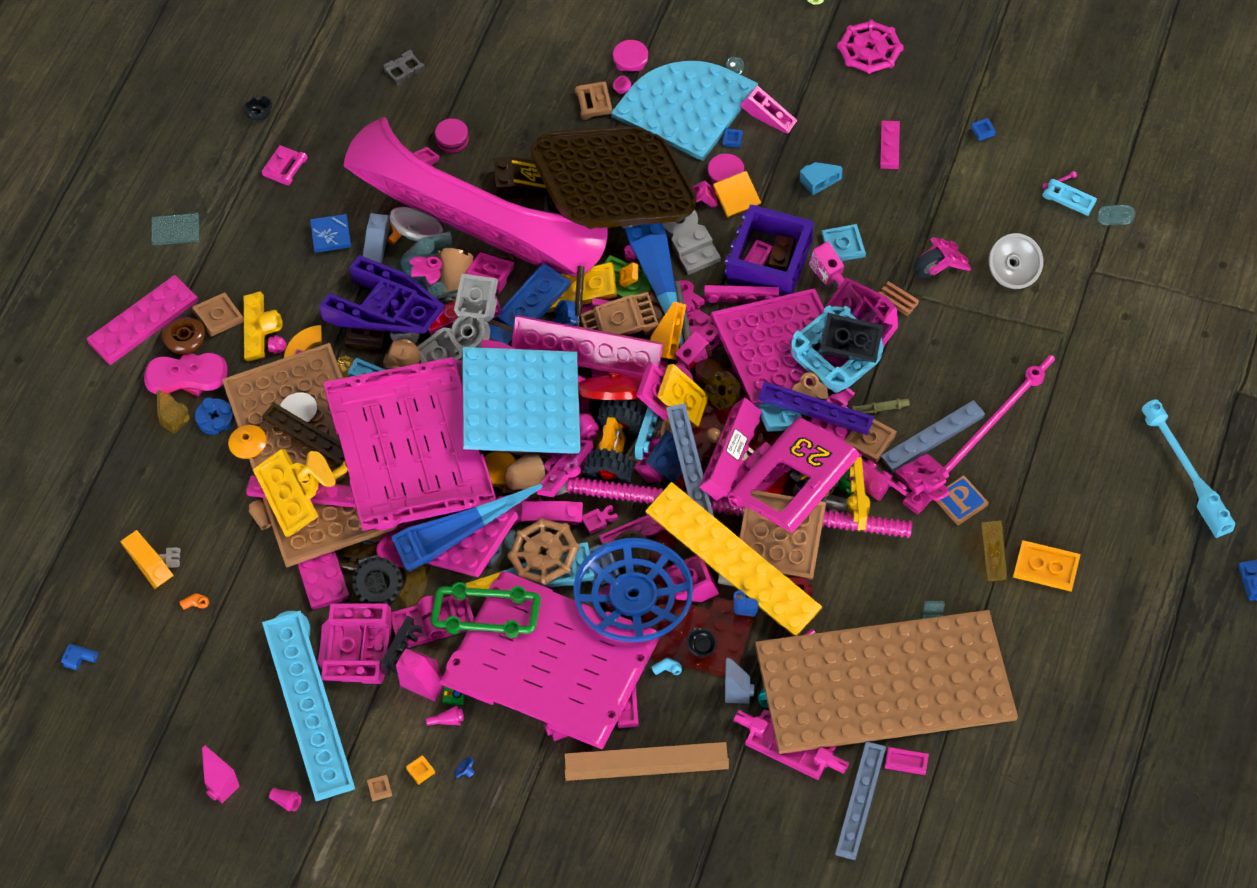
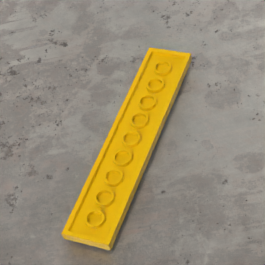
[646,482,822,636]

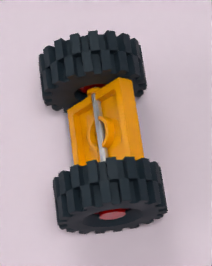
[583,399,646,486]

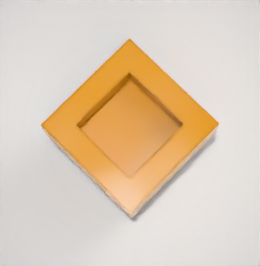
[619,262,638,288]
[406,755,435,785]

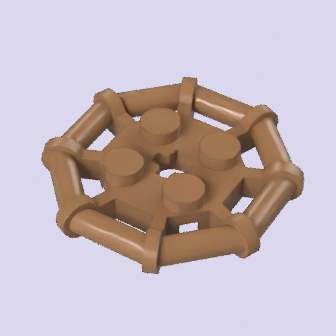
[508,518,580,586]

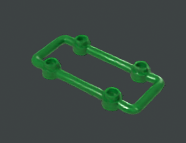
[430,582,541,638]

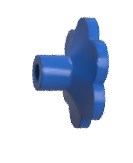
[454,756,474,778]

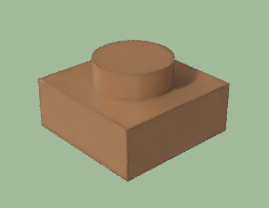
[367,775,392,802]

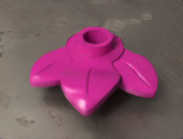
[409,257,442,285]

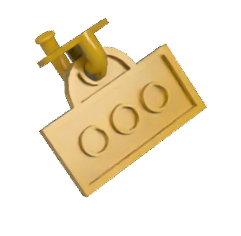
[253,449,348,537]

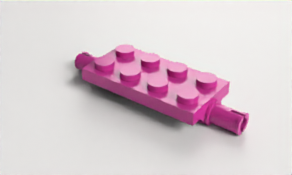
[734,709,849,780]

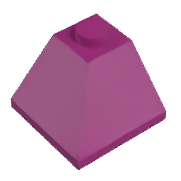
[666,555,719,602]
[202,746,240,803]

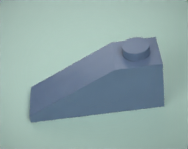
[363,213,391,264]
[725,658,754,704]

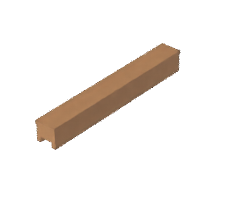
[565,742,729,781]

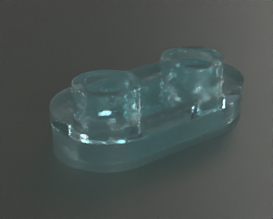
[1098,205,1135,225]

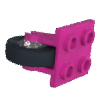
[913,237,972,278]

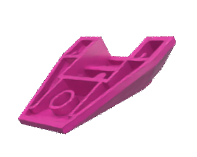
[825,278,898,347]

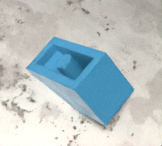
[800,162,842,196]

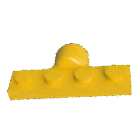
[244,291,283,362]
[846,457,870,530]

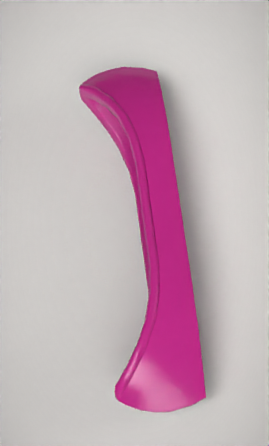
[344,117,608,277]

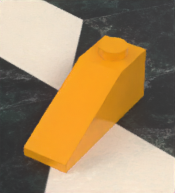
[650,302,686,360]
[120,530,174,589]

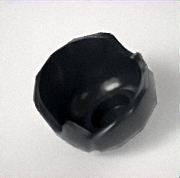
[244,96,272,121]
[686,628,717,658]

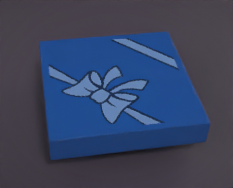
[310,214,351,253]

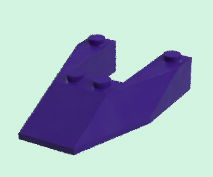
[319,255,445,334]

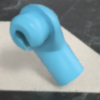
[651,658,682,675]

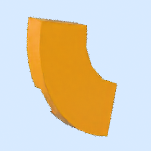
[284,325,322,358]

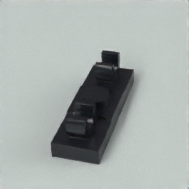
[380,616,422,676]

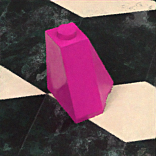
[396,649,444,702]

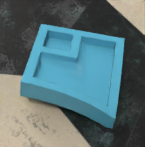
[756,402,802,432]

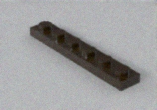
[262,402,345,466]

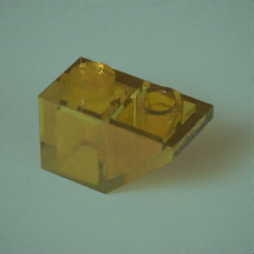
[157,390,190,434]

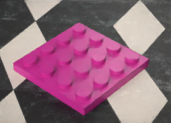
[426,502,518,577]

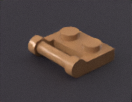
[575,81,612,120]

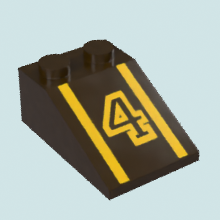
[493,156,547,200]

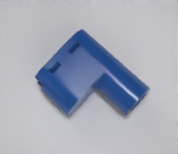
[733,590,758,616]
[61,644,99,670]

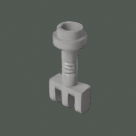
[158,547,181,568]

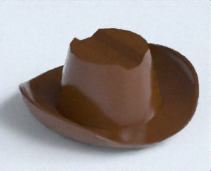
[162,317,205,355]

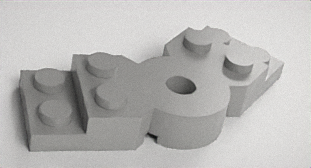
[622,210,721,275]
[417,274,498,363]

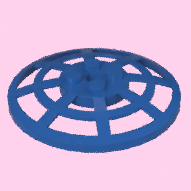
[574,538,693,642]

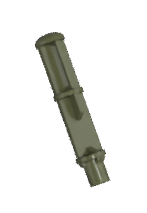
[851,398,910,414]

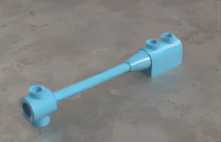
[1142,399,1235,538]

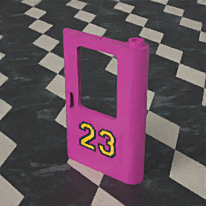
[728,417,859,533]

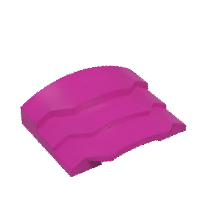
[317,604,391,684]

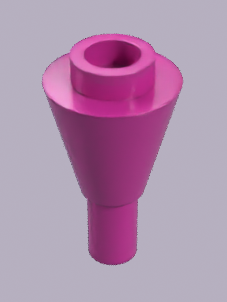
[426,706,464,726]

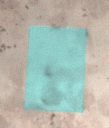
[152,213,200,246]

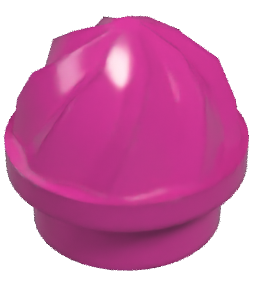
[268,335,287,354]

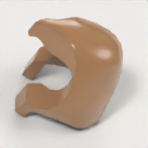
[505,453,545,490]

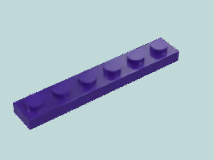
[758,381,874,436]

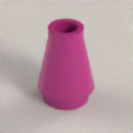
[269,788,301,811]

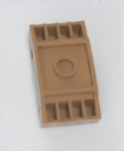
[580,292,659,336]

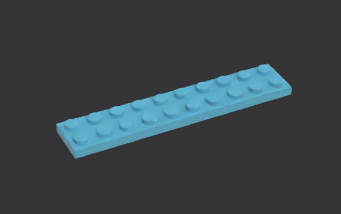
[262,611,355,801]

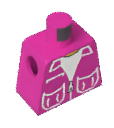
[809,241,845,288]

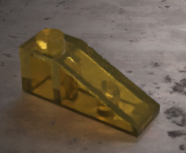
[982,521,1007,581]

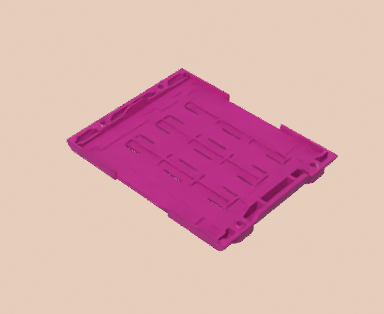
[323,357,496,531]
[439,571,660,750]

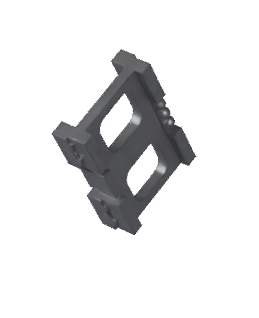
[384,49,425,85]

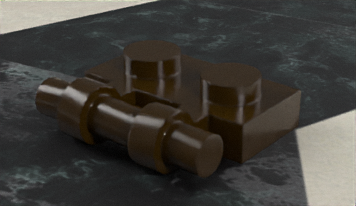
[340,542,380,576]

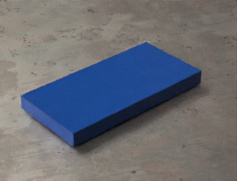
[496,263,572,327]

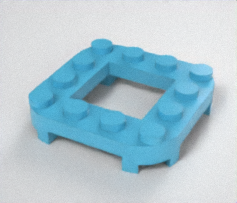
[790,305,883,393]

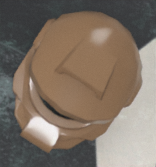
[382,339,420,370]

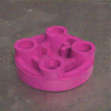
[613,40,648,71]
[708,154,744,184]

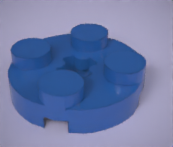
[552,300,578,326]
[195,398,234,435]

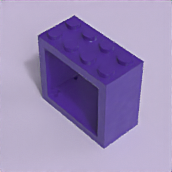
[725,204,814,297]

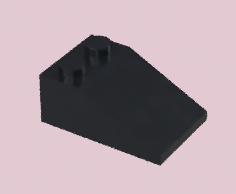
[818,313,884,363]

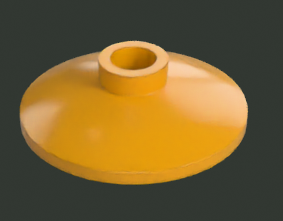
[228,425,267,459]

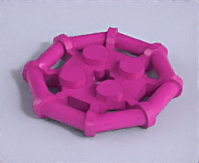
[837,19,904,74]

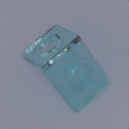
[923,601,945,619]

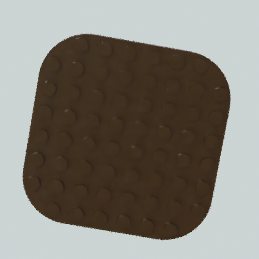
[531,126,697,229]

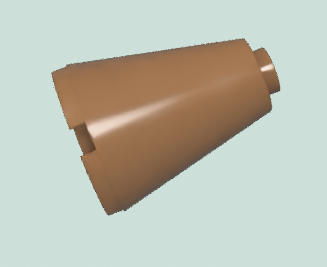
[437,248,473,302]

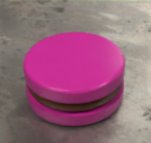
[435,119,469,153]

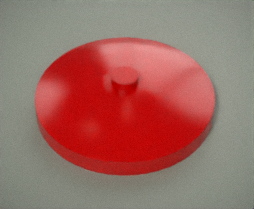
[578,372,642,400]

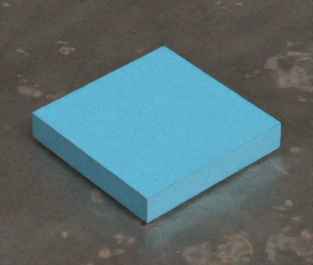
[821,224,866,261]

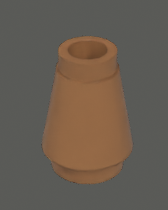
[248,500,271,530]

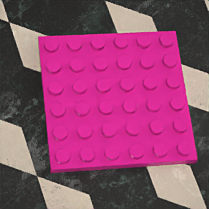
[710,288,849,406]

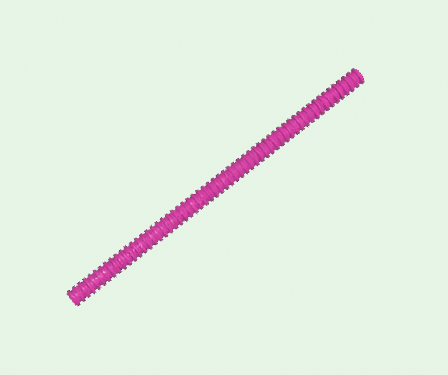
[567,477,912,538]

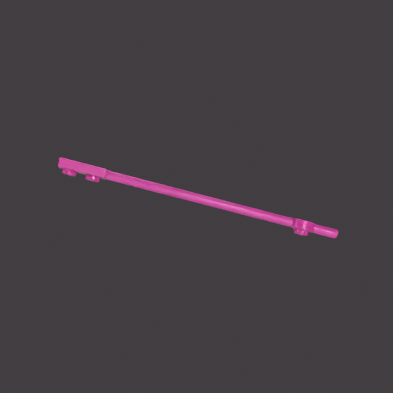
[903,355,1055,515]

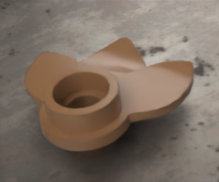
[792,372,828,399]

